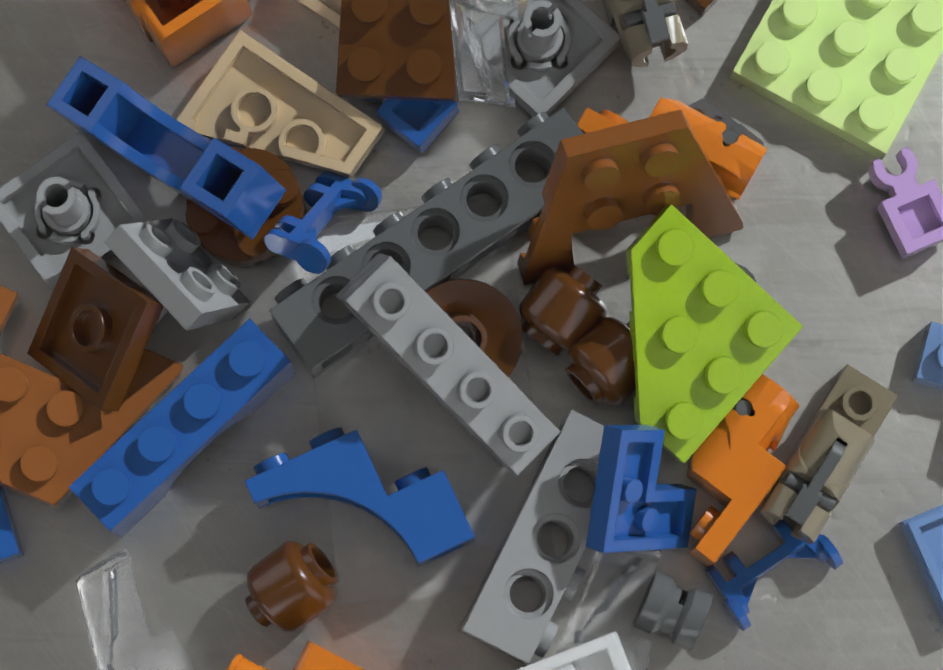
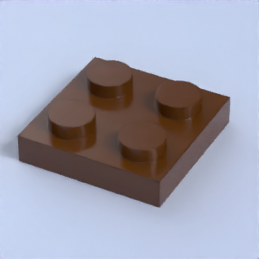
[336,0,461,102]
[27,247,164,412]

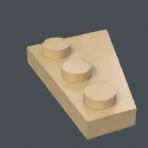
[176,30,385,178]

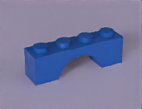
[46,56,286,240]
[69,318,296,538]

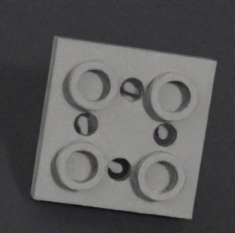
[459,0,621,117]
[0,130,149,292]
[104,218,250,331]

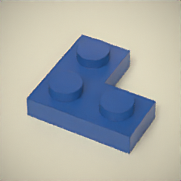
[586,425,697,553]

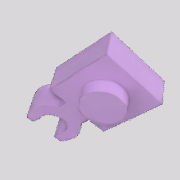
[868,147,943,259]

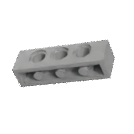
[336,253,561,476]
[458,410,604,664]

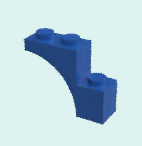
[245,427,475,567]

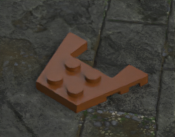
[517,109,743,285]
[0,285,184,509]

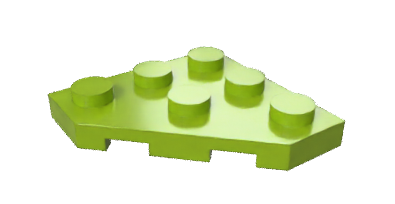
[626,204,804,464]

